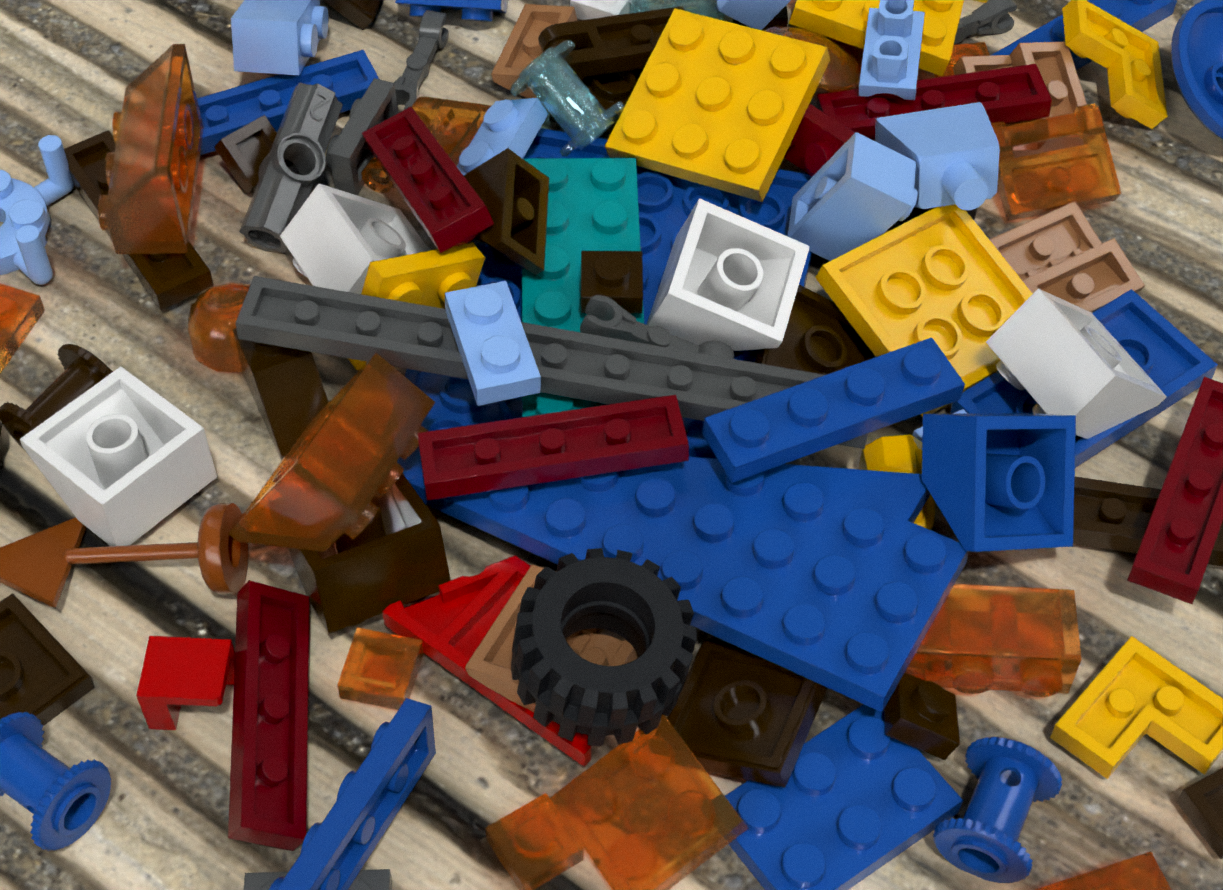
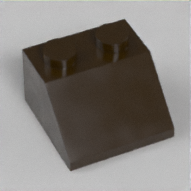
[271,459,451,634]

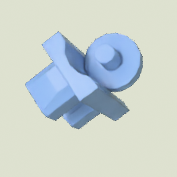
[859,0,925,100]

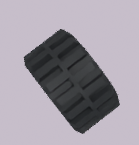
[511,548,697,746]

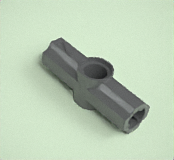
[239,83,343,253]

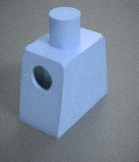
[875,102,1000,210]

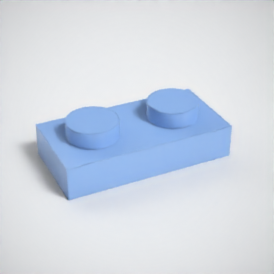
[457,98,549,175]
[445,281,541,406]

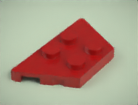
[382,555,594,767]

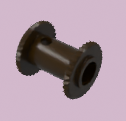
[0,344,113,449]

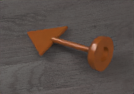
[0,503,249,608]

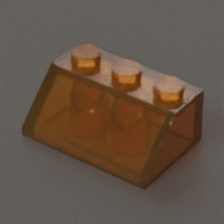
[98,44,203,254]
[228,353,435,552]

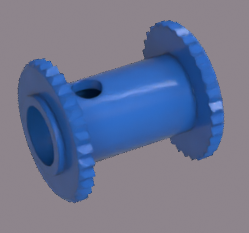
[0,712,111,851]
[933,737,1062,883]

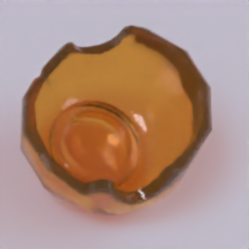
[188,282,250,372]

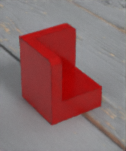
[136,636,235,730]

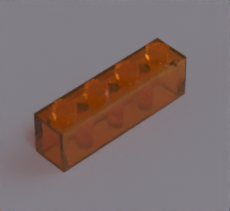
[905,584,1082,697]

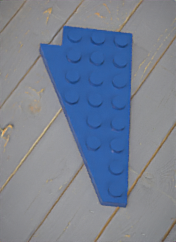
[410,457,969,712]

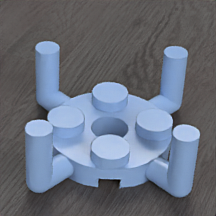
[0,135,74,285]

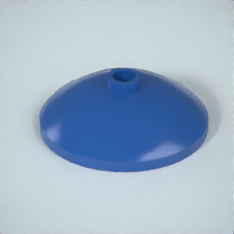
[1171,0,1223,139]

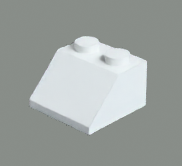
[280,184,430,294]
[647,198,810,351]
[986,288,1167,439]
[20,366,217,546]

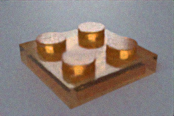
[550,714,749,890]

